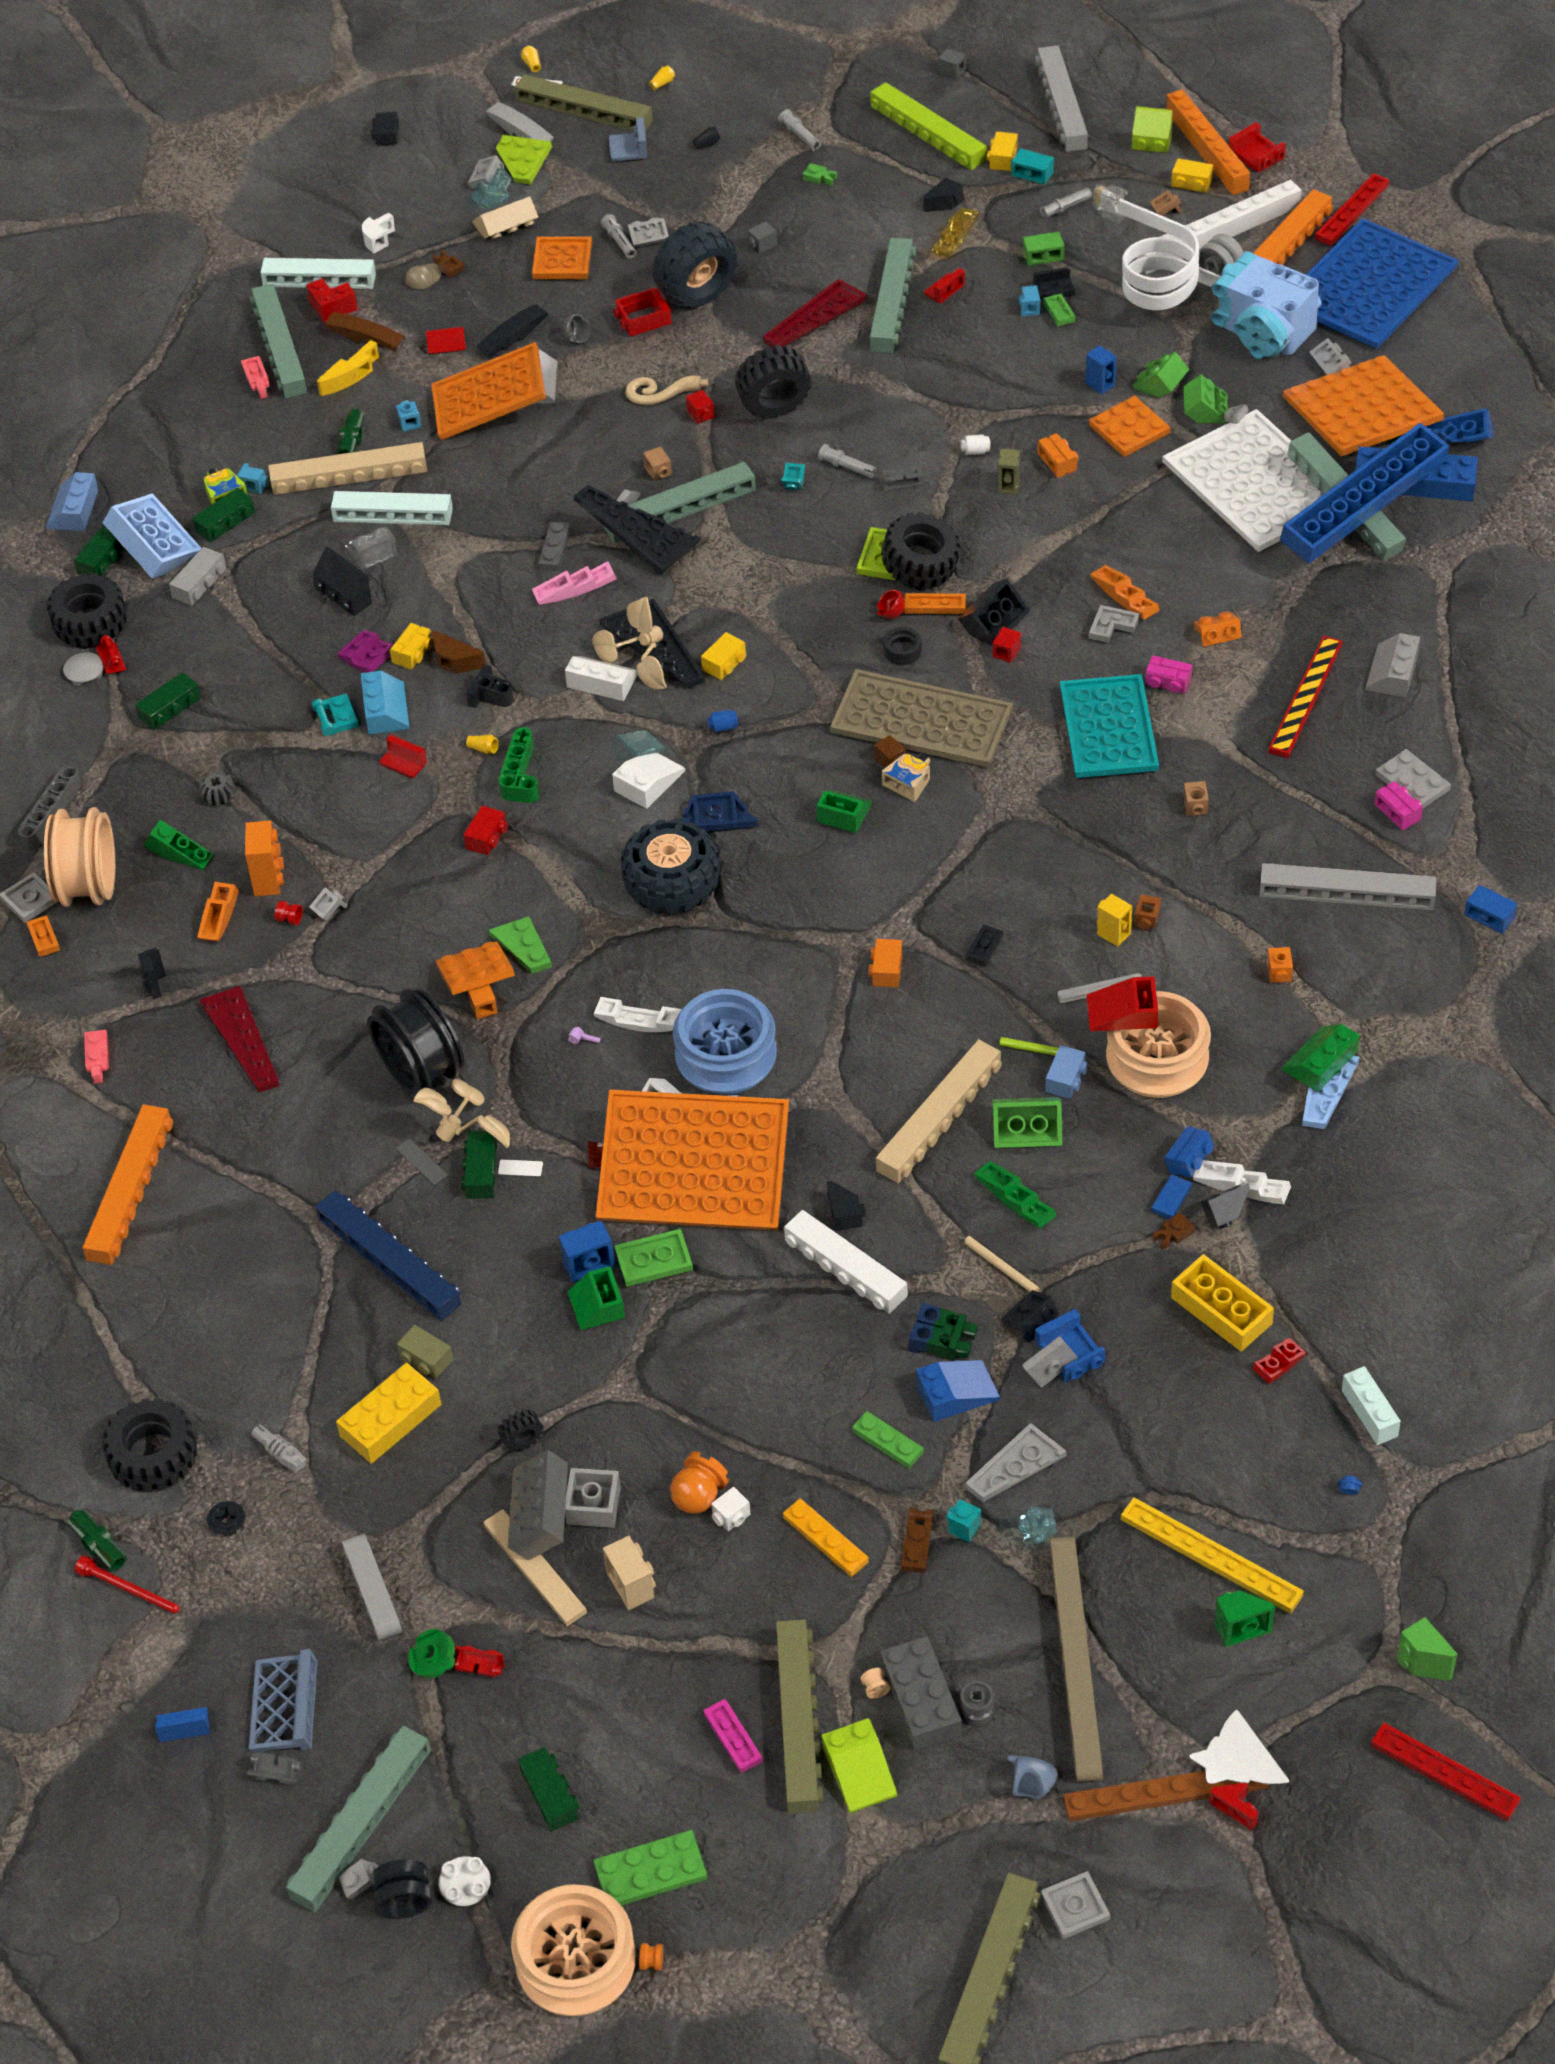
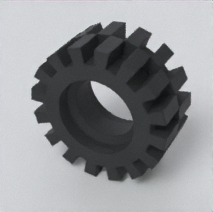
[497,1409,544,1452]

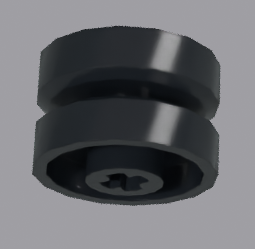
[371,1859,432,1919]

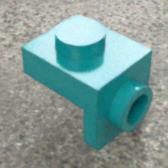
[781,463,806,491]

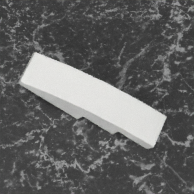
[1193,1160,1291,1204]

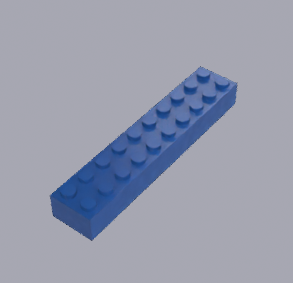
[1280,423,1449,564]

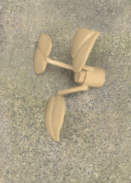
[592,597,667,689]
[413,1079,510,1149]

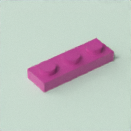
[703,1699,763,1773]

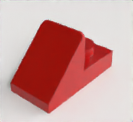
[1209,1783,1259,1831]

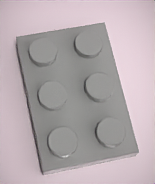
[1375,749,1451,808]

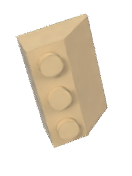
[472,197,538,240]

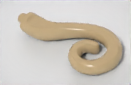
[625,376,708,405]

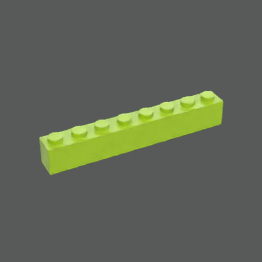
[870,82,987,170]

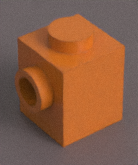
[1267,947,1293,983]

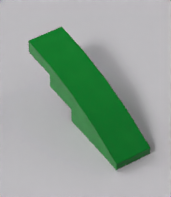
[974,1161,1056,1229]

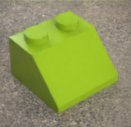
[1132,106,1173,153]

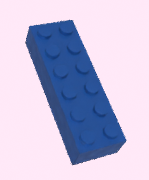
[1356,446,1478,502]

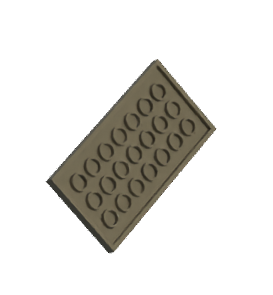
[830,669,1013,768]

